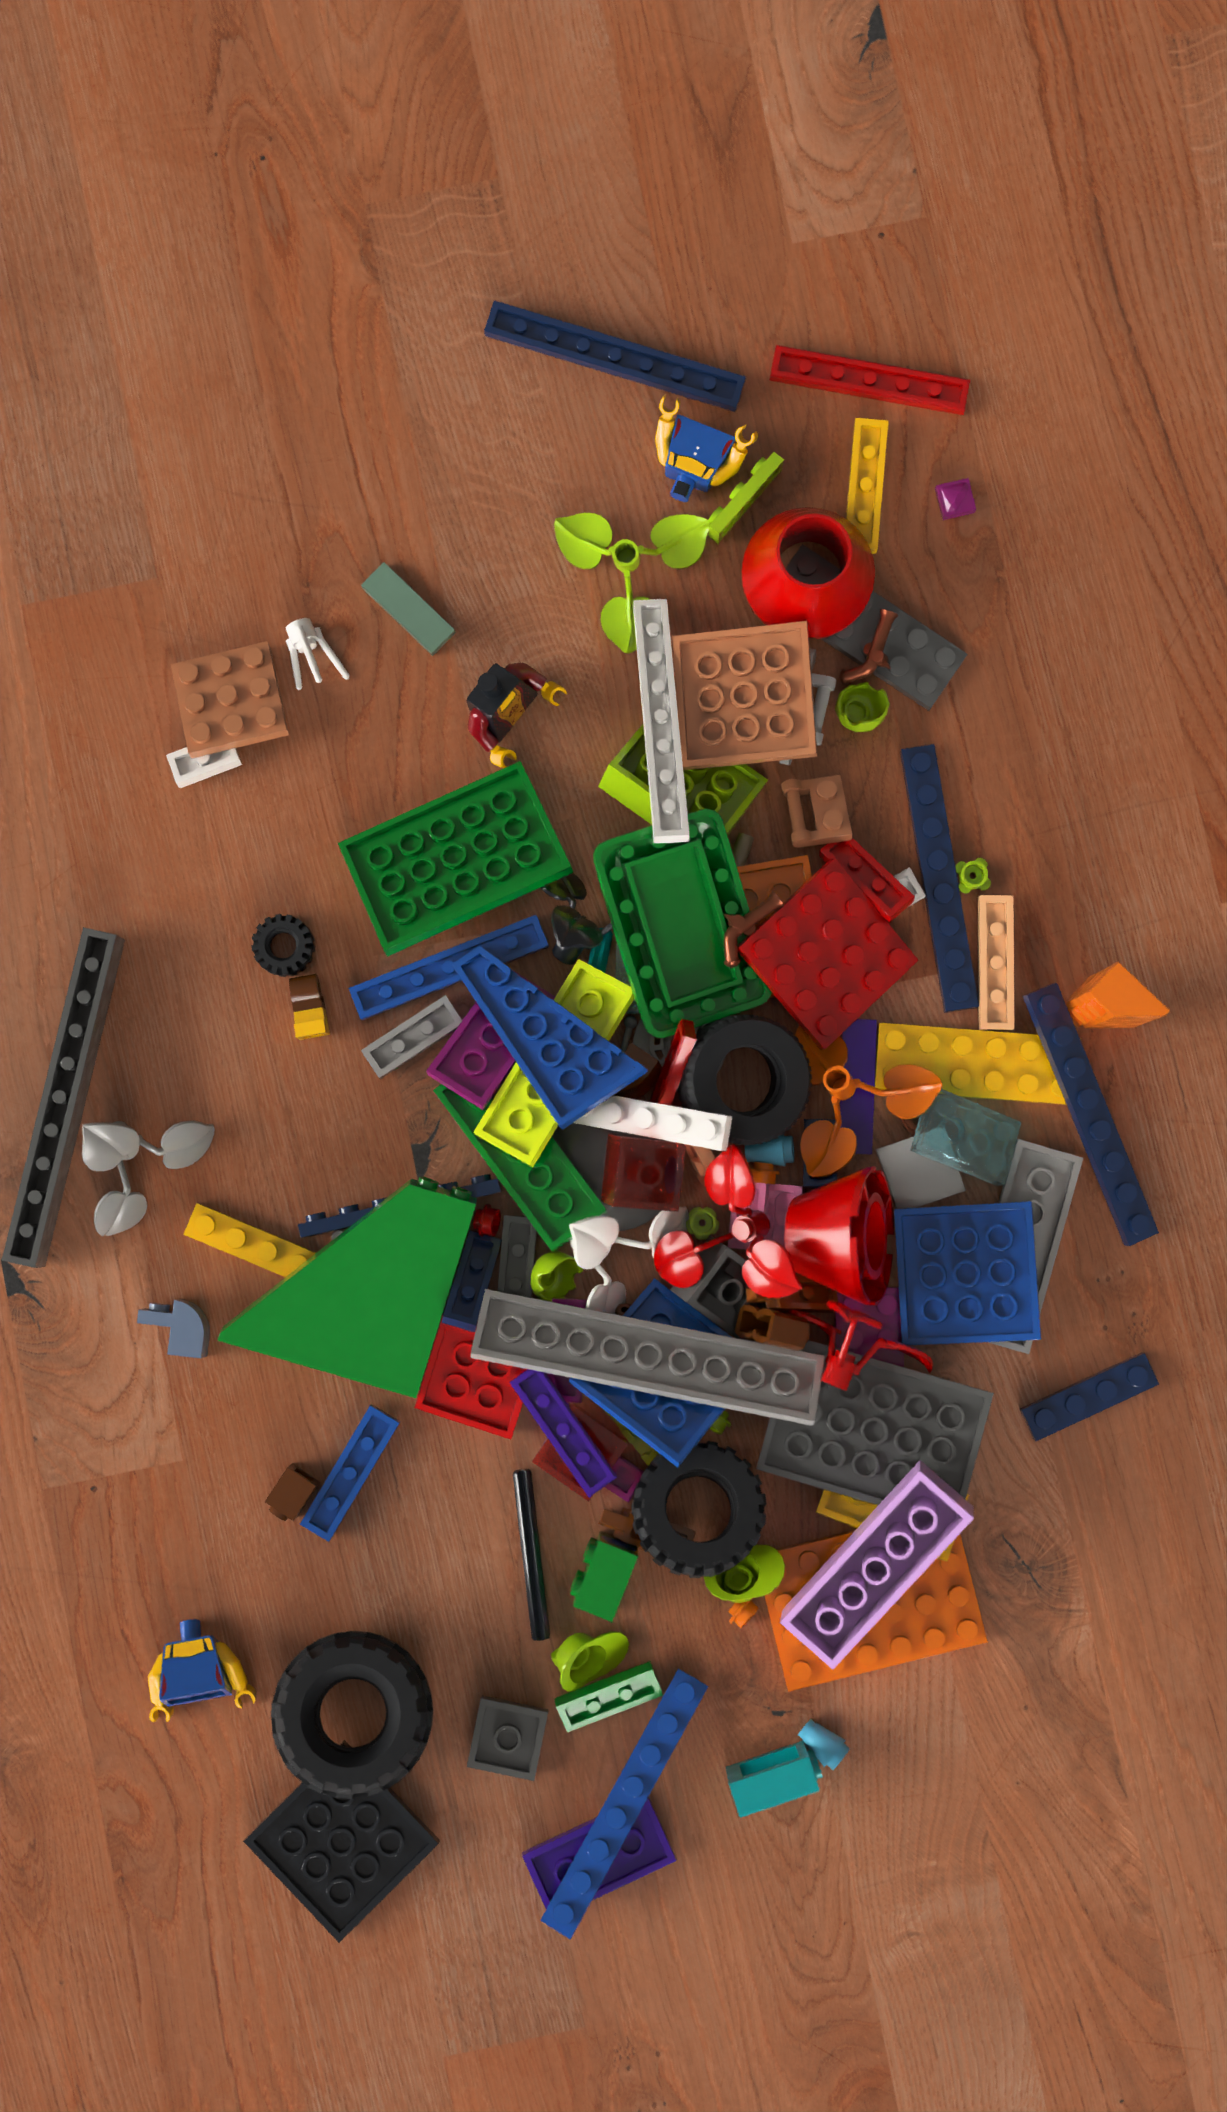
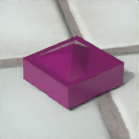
[935,478,976,520]

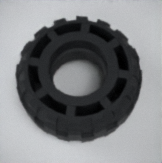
[271,1631,433,1799]

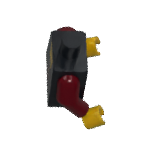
[466,662,567,768]

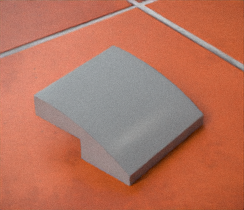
[875,1127,966,1209]

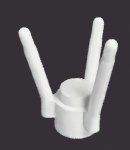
[286,618,350,690]

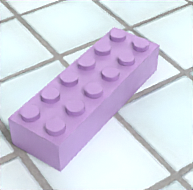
[780,1460,974,1669]

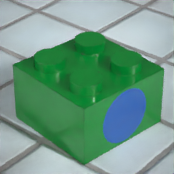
[570,1531,638,1622]

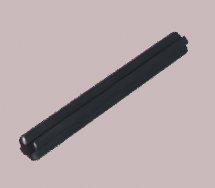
[513,1469,550,1641]

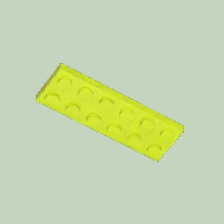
[473,959,635,1167]

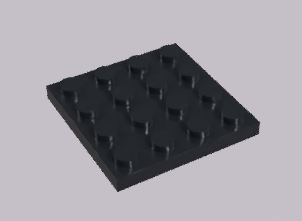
[243,1740,440,1943]

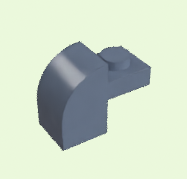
[137,1299,210,1358]

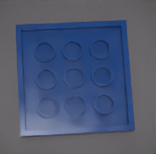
[894,1201,1042,1346]
[569,1278,733,1467]

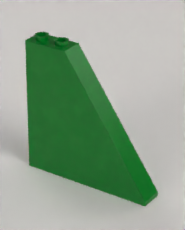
[217,1176,477,1398]

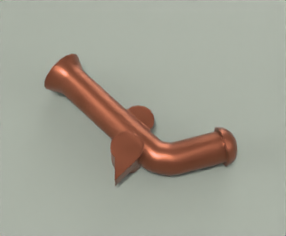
[839,609,898,685]
[723,892,784,968]

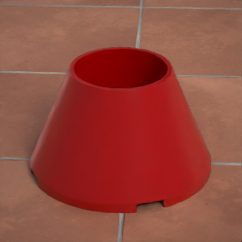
[742,507,875,639]
[785,1167,894,1306]

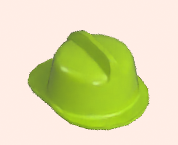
[703,1545,785,1603]
[551,1631,629,1692]

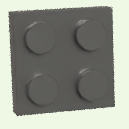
[467,1695,549,1781]

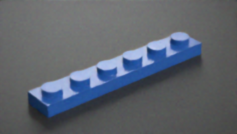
[348,914,549,1020]

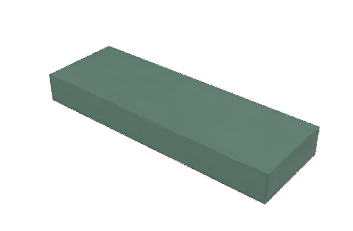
[361,562,456,656]

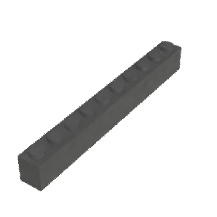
[2,927,125,1268]

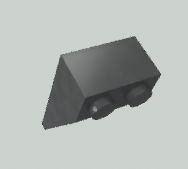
[671,1235,786,1344]

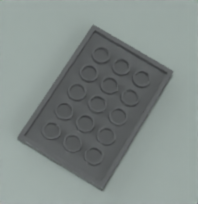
[756,1340,994,1505]

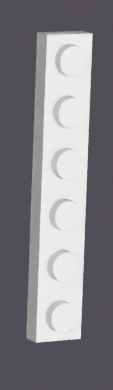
[573,1095,732,1151]

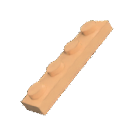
[978,895,1014,1031]

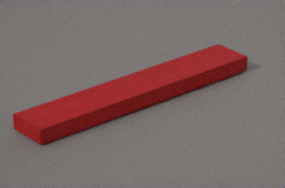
[769,345,970,415]

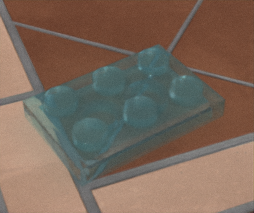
[910,1089,1021,1187]

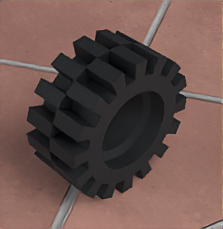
[251,914,315,977]

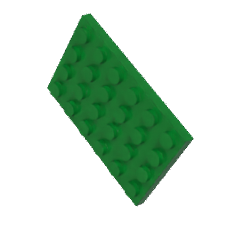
[338,761,574,957]

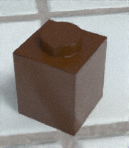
[265,1463,320,1521]

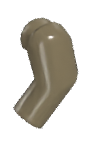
[732,833,754,867]

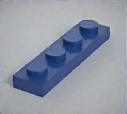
[300,1404,400,1542]

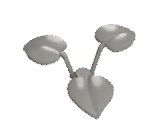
[82,1121,215,1236]

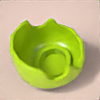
[835,682,890,732]
[530,1251,583,1302]

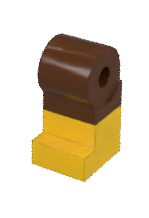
[289,974,330,1040]

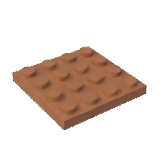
[672,621,818,770]

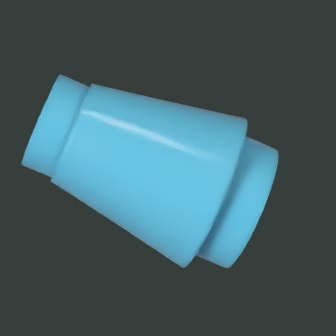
[745,1134,795,1166]
[798,1719,850,1770]

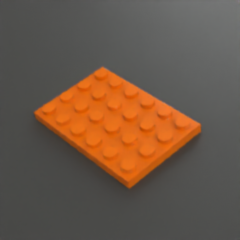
[764,1530,988,1692]

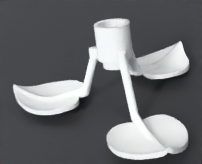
[569,1206,689,1314]

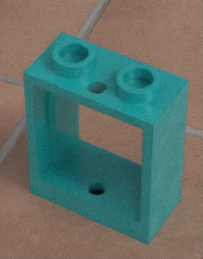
[725,1741,823,1818]

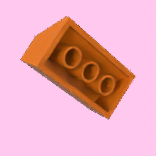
[1065,962,1170,1029]

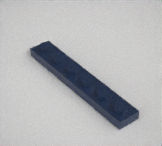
[298,1174,502,1238]

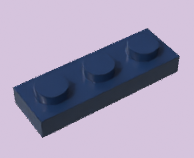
[442,1230,502,1332]

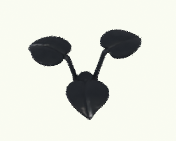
[540,873,613,965]

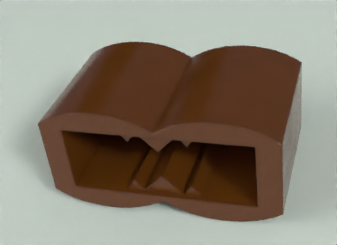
[735,1305,810,1351]

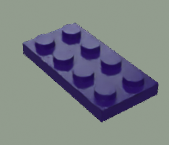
[522,1797,677,1909]

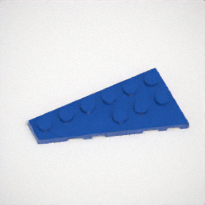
[452,946,648,1130]

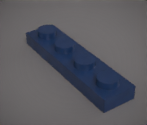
[1020,1352,1159,1441]

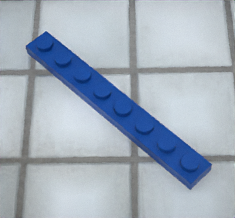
[540,1669,709,1939]

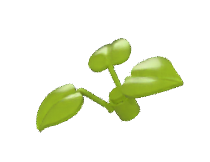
[554,513,710,654]

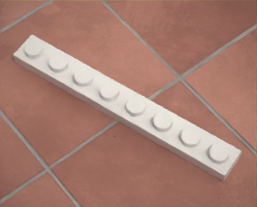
[633,599,689,843]

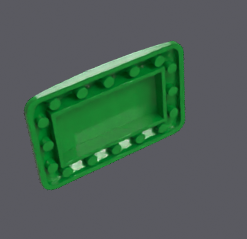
[593,809,772,1038]

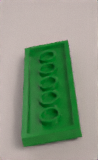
[433,1084,608,1253]

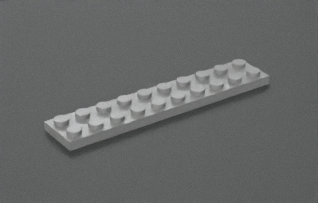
[471,1289,825,1426]

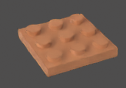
[171,641,289,759]

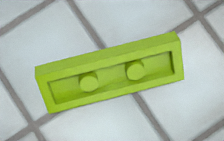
[708,452,784,544]

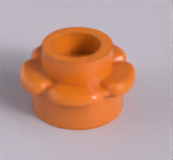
[750,1162,780,1185]
[728,1598,759,1629]

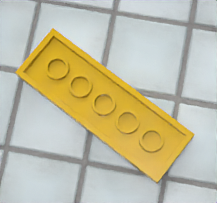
[875,1023,1081,1105]

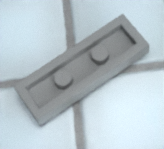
[361,995,462,1079]

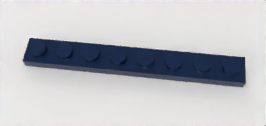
[484,300,746,412]
[900,744,979,1013]
[1022,983,1159,1246]

